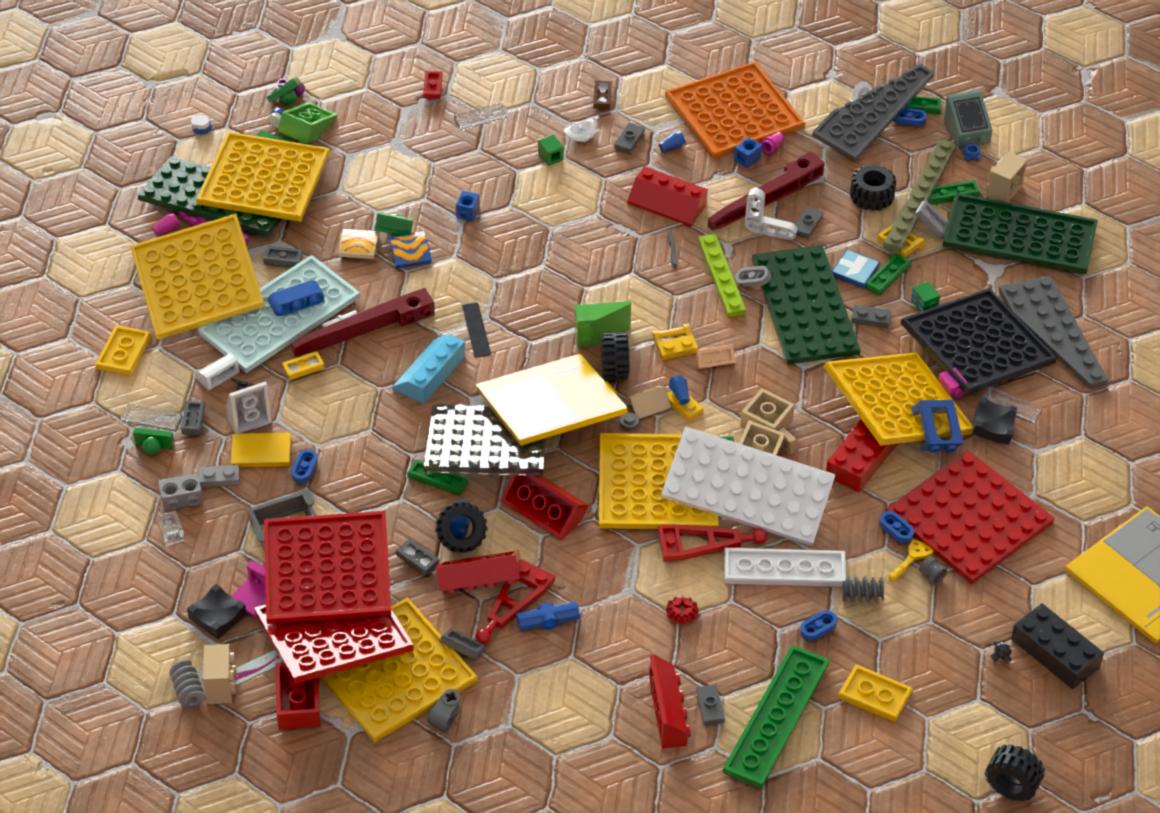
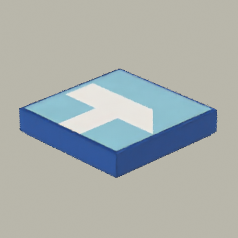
[831,249,880,289]

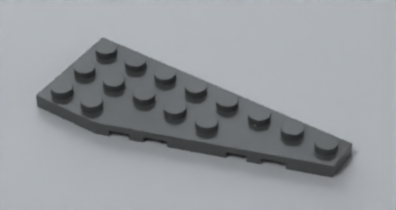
[812,64,934,162]
[999,276,1108,389]

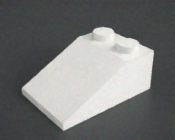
[226,381,272,434]

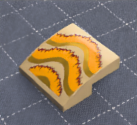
[338,229,380,259]

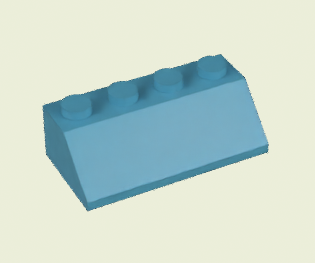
[392,334,465,404]

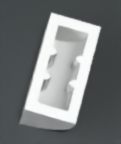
[195,354,240,391]

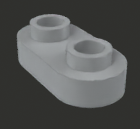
[735,266,771,287]

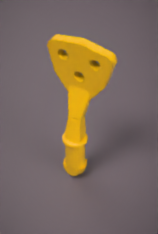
[888,539,934,582]

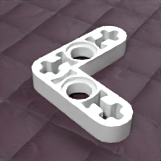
[745,188,798,240]

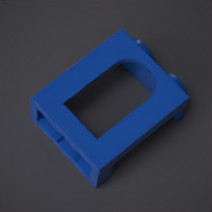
[911,400,963,453]

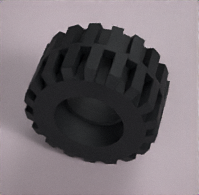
[850,164,896,211]
[601,332,630,381]
[435,502,488,553]
[985,744,1045,801]

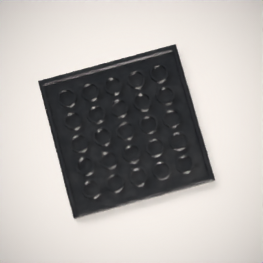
[900,288,1057,395]

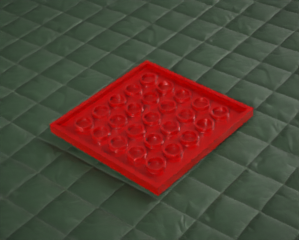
[886,450,1055,584]
[264,511,391,624]
[254,605,414,684]

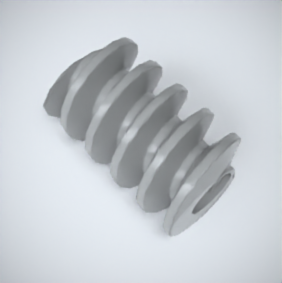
[169,660,206,707]

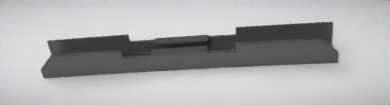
[668,230,677,268]

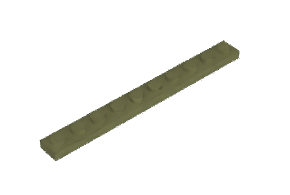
[883,139,956,253]

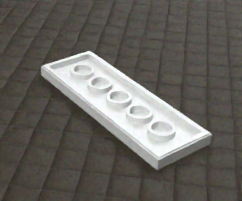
[724,548,846,587]

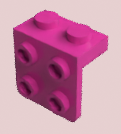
[231,561,266,618]

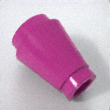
[761,133,784,154]
[152,213,180,237]

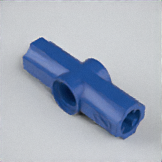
[516,601,580,631]

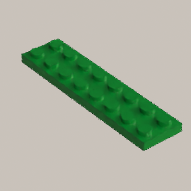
[723,645,830,789]

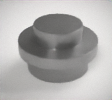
[620,412,639,431]

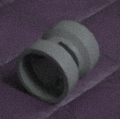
[919,556,947,584]

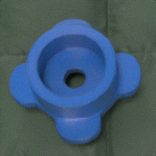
[963,144,981,160]

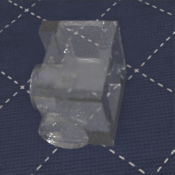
[157,511,185,546]

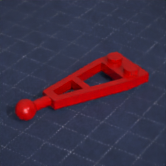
[658,524,767,562]
[475,559,555,644]

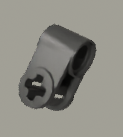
[427,689,461,731]

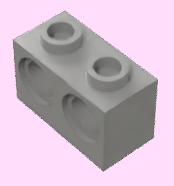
[158,473,203,511]

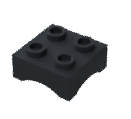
[971,397,1018,445]
[187,584,247,639]

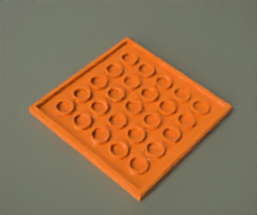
[665,62,805,159]

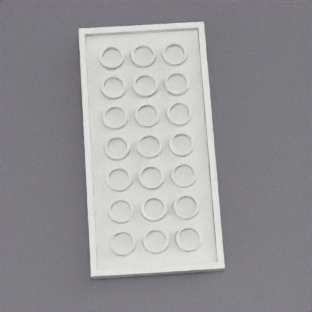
[661,426,836,546]

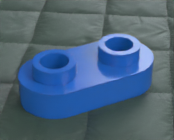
[893,108,927,126]
[291,449,318,484]
[880,511,914,543]
[800,610,837,641]

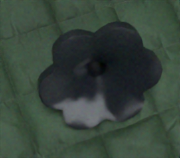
[231,378,254,391]

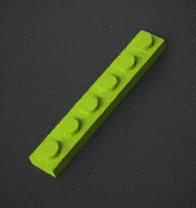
[698,234,746,318]

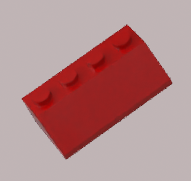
[627,166,708,227]
[500,466,589,539]
[435,550,521,594]
[649,655,691,749]

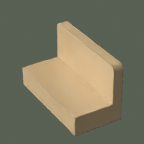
[624,386,671,419]

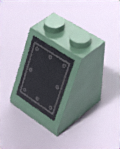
[944,90,993,149]

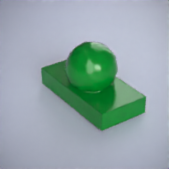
[267,77,301,105]
[375,212,414,236]
[133,428,175,455]

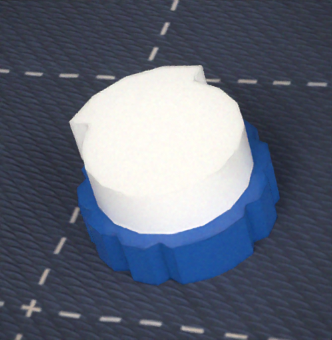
[269,108,284,128]
[191,115,212,134]

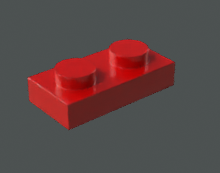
[423,71,443,99]

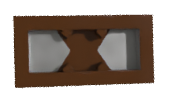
[593,80,612,109]

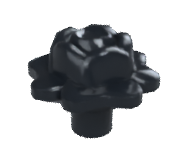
[991,641,1012,662]

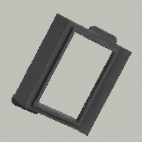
[248,489,316,553]

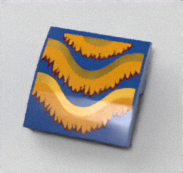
[389,231,432,268]

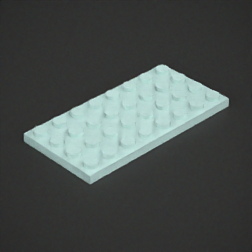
[198,255,360,373]

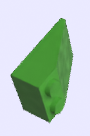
[278,102,337,145]
[575,301,631,347]

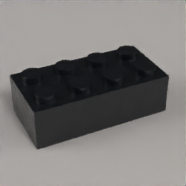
[1011,603,1104,689]

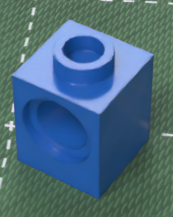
[734,137,762,168]
[456,191,480,221]

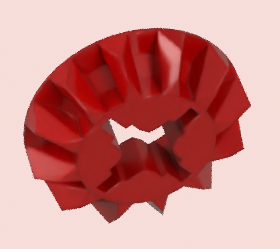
[666,595,699,624]

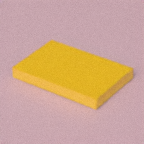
[95,325,151,376]
[231,433,291,468]
[838,664,913,723]

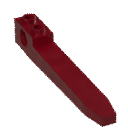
[707,151,825,230]
[291,288,435,356]

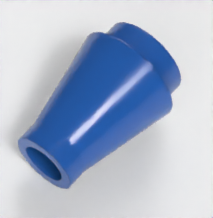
[659,131,686,153]
[669,375,690,405]

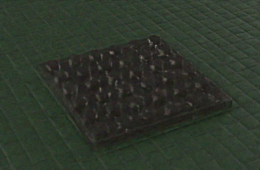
[424,404,546,476]

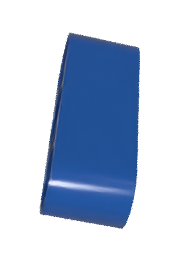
[268,280,325,316]

